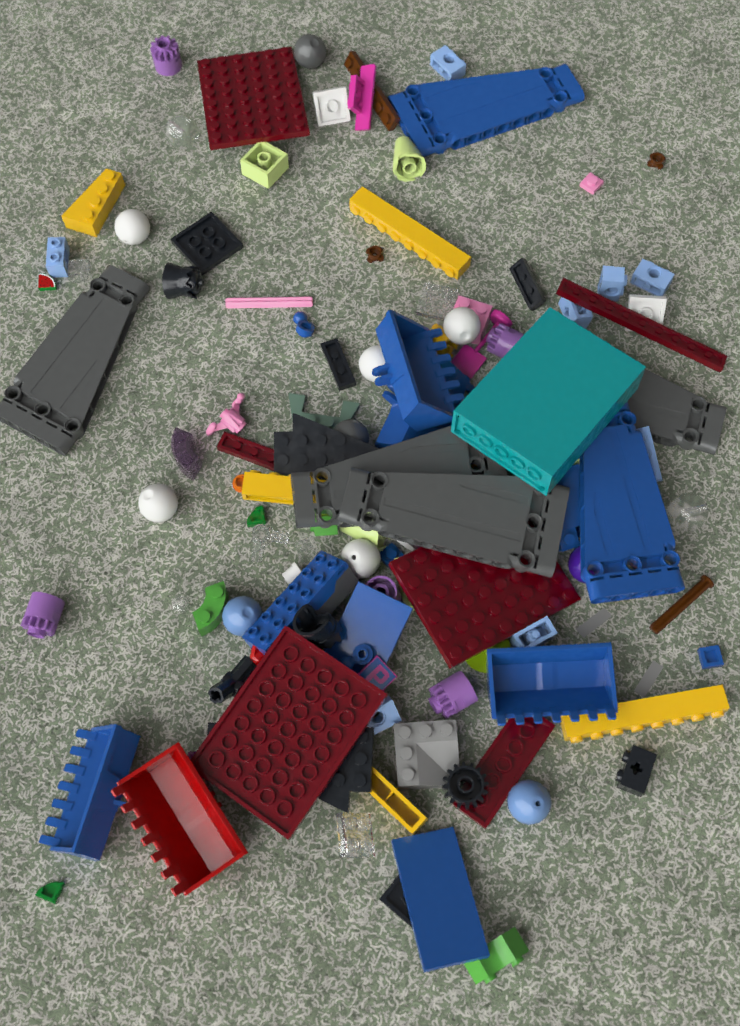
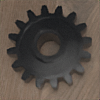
[442,762,489,811]

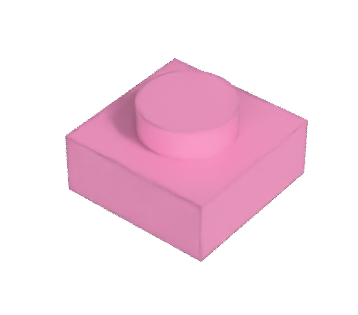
[580,172,604,195]

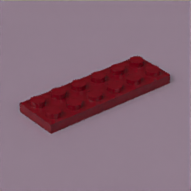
[452,717,556,829]

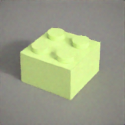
[240,142,289,189]

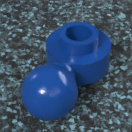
[293,311,315,338]
[339,644,374,670]

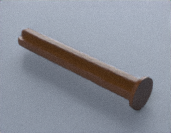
[649,575,714,634]

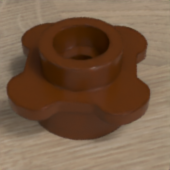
[647,152,666,170]
[366,245,384,263]

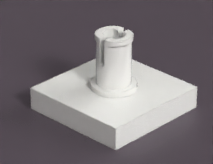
[312,86,351,127]
[625,294,667,331]

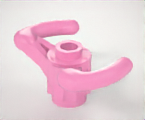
[206,393,247,436]

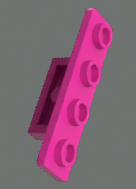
[347,64,376,131]

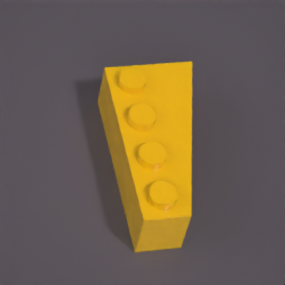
[61,168,125,237]

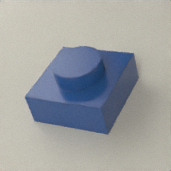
[380,543,404,570]
[697,645,724,670]

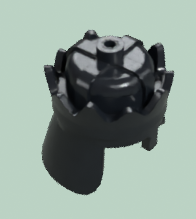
[162,262,204,299]
[293,604,343,650]

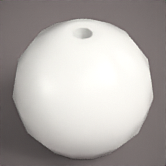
[114,209,150,245]
[443,307,481,345]
[359,345,385,382]
[138,483,178,523]
[340,538,381,579]

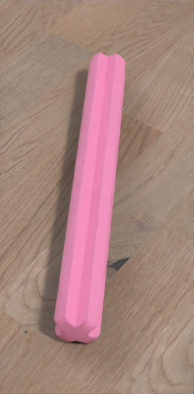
[225,296,313,308]

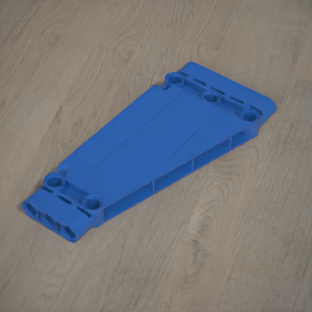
[387,64,585,157]
[579,401,685,604]

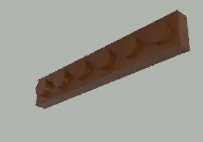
[344,51,400,131]

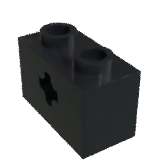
[615,745,657,797]

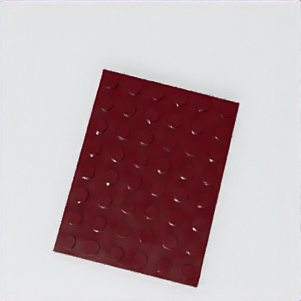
[197,47,310,151]
[388,521,581,669]
[190,625,388,840]

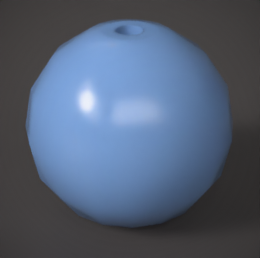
[222,596,263,637]
[507,780,552,825]

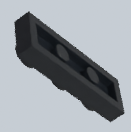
[509,258,546,311]
[320,338,356,391]

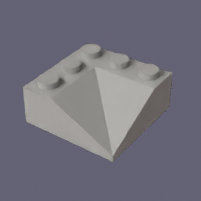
[393,719,461,791]

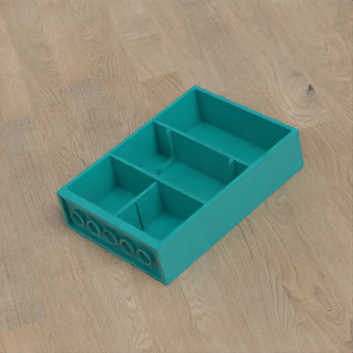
[451,307,646,496]

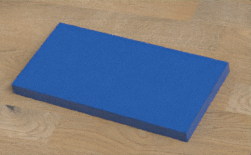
[325,581,414,674]
[391,827,490,972]

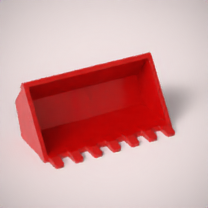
[111,742,248,897]

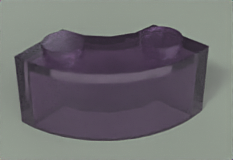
[171,427,202,481]

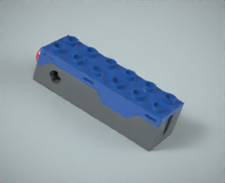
[242,550,359,665]

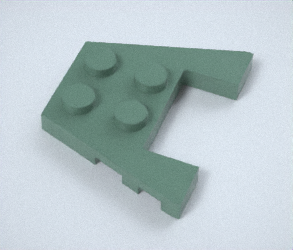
[289,393,360,429]

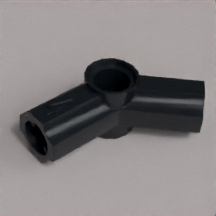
[208,655,257,704]

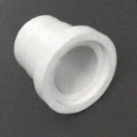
[282,562,301,584]

